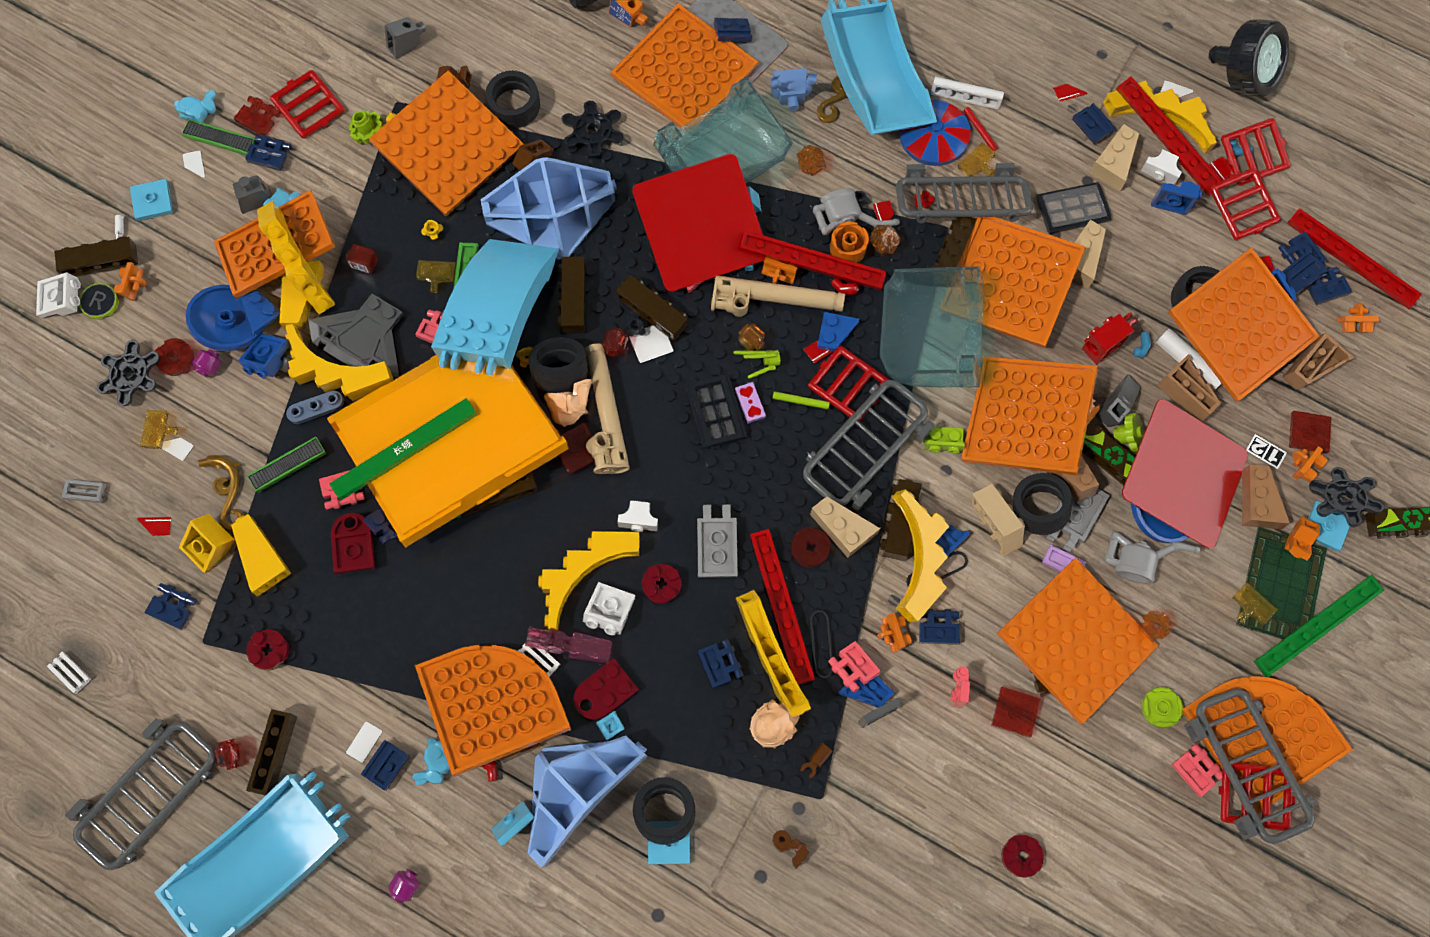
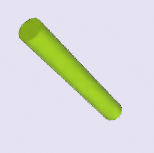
[772,391,830,409]

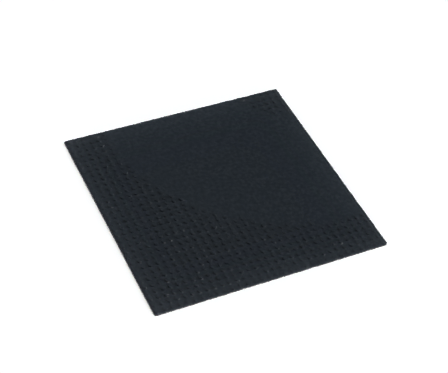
[203,102,948,800]

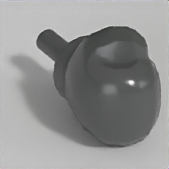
[279,349,293,373]

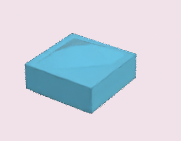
[596,711,625,740]

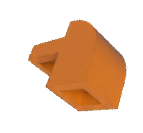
[1285,516,1320,561]

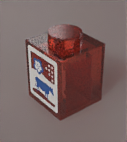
[346,244,378,274]

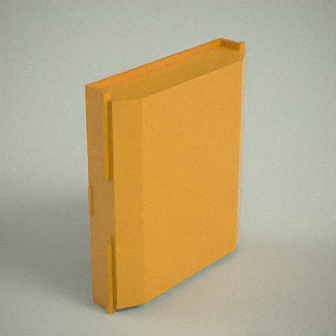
[327,355,569,548]

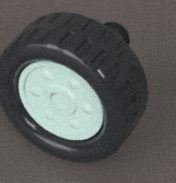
[1208,19,1290,97]

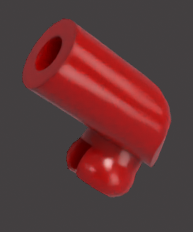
[831,278,859,296]
[480,761,498,782]

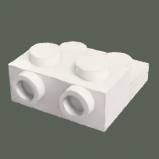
[36,273,81,318]
[583,582,635,635]

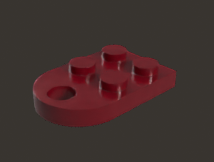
[331,513,375,574]
[574,658,639,720]

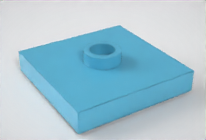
[130,179,173,221]
[1308,501,1350,552]
[491,801,534,846]
[648,821,690,865]

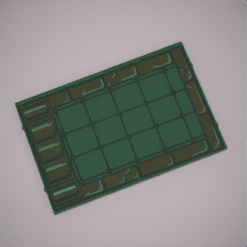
[1236,527,1327,639]

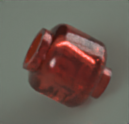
[602,328,628,357]
[214,738,245,770]

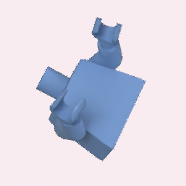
[770,68,817,111]

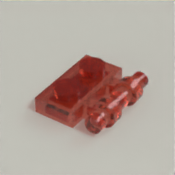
[234,96,281,136]

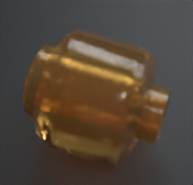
[737,323,765,351]

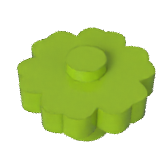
[348,111,384,145]
[1113,413,1145,452]

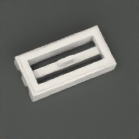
[518,637,560,677]
[47,652,91,694]

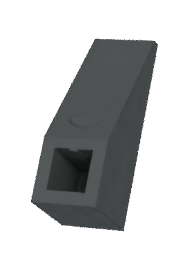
[1096,374,1141,427]

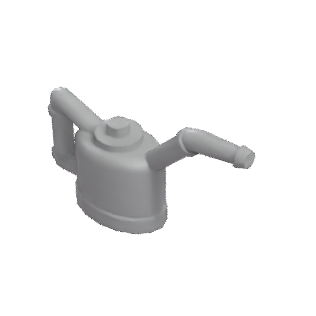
[813,188,900,235]
[1105,532,1200,584]

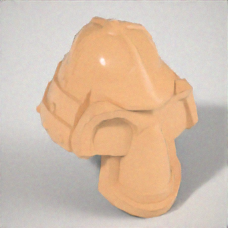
[544,379,592,427]
[750,700,799,748]

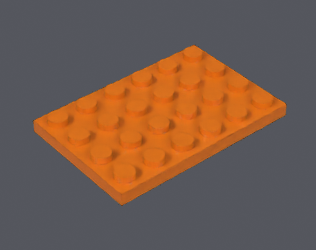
[214,190,335,299]

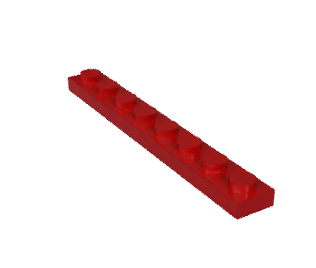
[1116,76,1222,197]
[1287,208,1422,309]
[739,230,886,290]
[750,529,815,685]

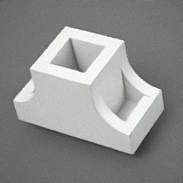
[1141,150,1182,184]
[618,501,658,532]

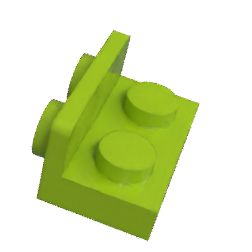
[924,427,965,454]

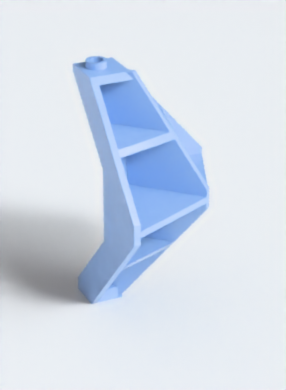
[481,157,617,260]
[527,736,648,868]

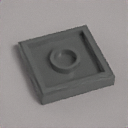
[858,698,902,728]

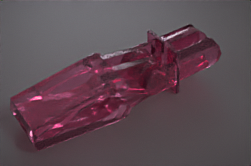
[525,626,612,663]

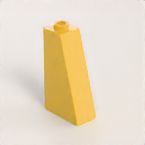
[280,261,325,331]
[231,514,291,596]

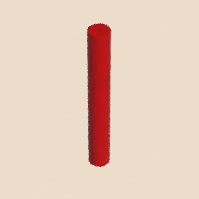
[963,107,998,152]

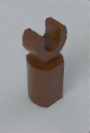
[800,743,832,779]

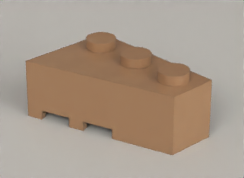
[1283,333,1354,390]
[1157,354,1221,422]
[1047,455,1099,502]
[1242,464,1290,530]

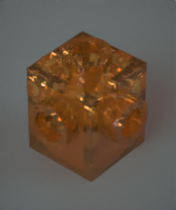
[796,145,826,176]
[869,225,901,254]
[1139,610,1171,643]

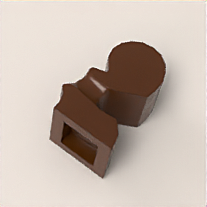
[436,65,472,89]
[772,830,810,870]

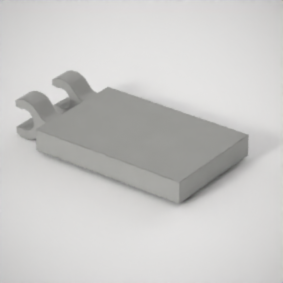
[1046,489,1110,553]
[697,505,737,578]

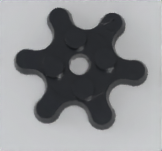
[562,100,624,158]
[97,339,161,407]
[1309,467,1384,528]

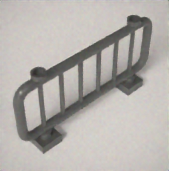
[896,163,1033,223]
[803,380,935,512]
[1184,688,1315,844]
[65,718,217,870]

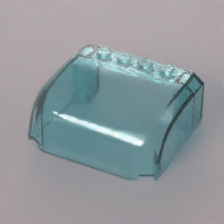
[653,77,793,184]
[880,267,984,387]

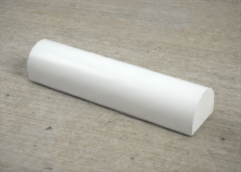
[931,77,1004,110]
[1156,328,1221,391]

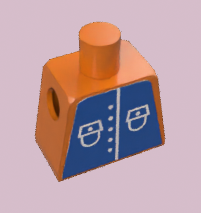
[609,0,648,27]

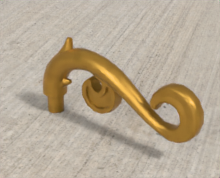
[817,76,847,123]
[198,455,244,532]

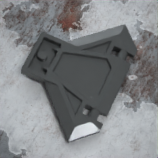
[309,294,403,378]

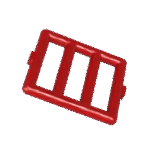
[270,70,345,139]
[1221,118,1291,186]
[1209,168,1281,240]
[808,346,889,421]
[1218,760,1295,831]

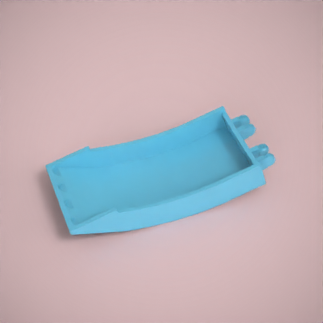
[820,0,937,135]
[431,239,559,375]
[154,772,350,937]

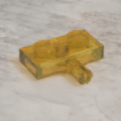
[957,143,995,177]
[416,260,456,293]
[140,410,178,449]
[1232,583,1277,625]

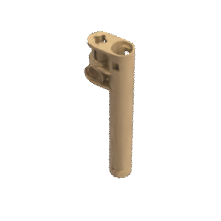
[711,275,845,317]
[585,344,630,474]

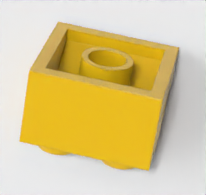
[179,514,235,573]

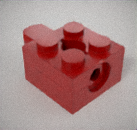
[1082,312,1138,365]

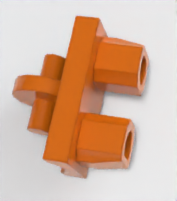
[762,258,797,284]
[114,262,147,301]
[1337,303,1379,333]
[1292,446,1328,483]
[877,613,912,653]

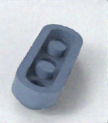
[286,391,344,424]

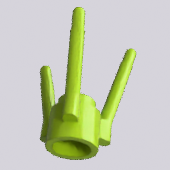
[733,350,780,379]

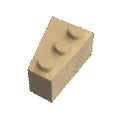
[1090,124,1139,192]
[1073,220,1106,289]
[972,484,1025,557]
[810,497,880,558]

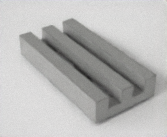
[61,479,107,503]

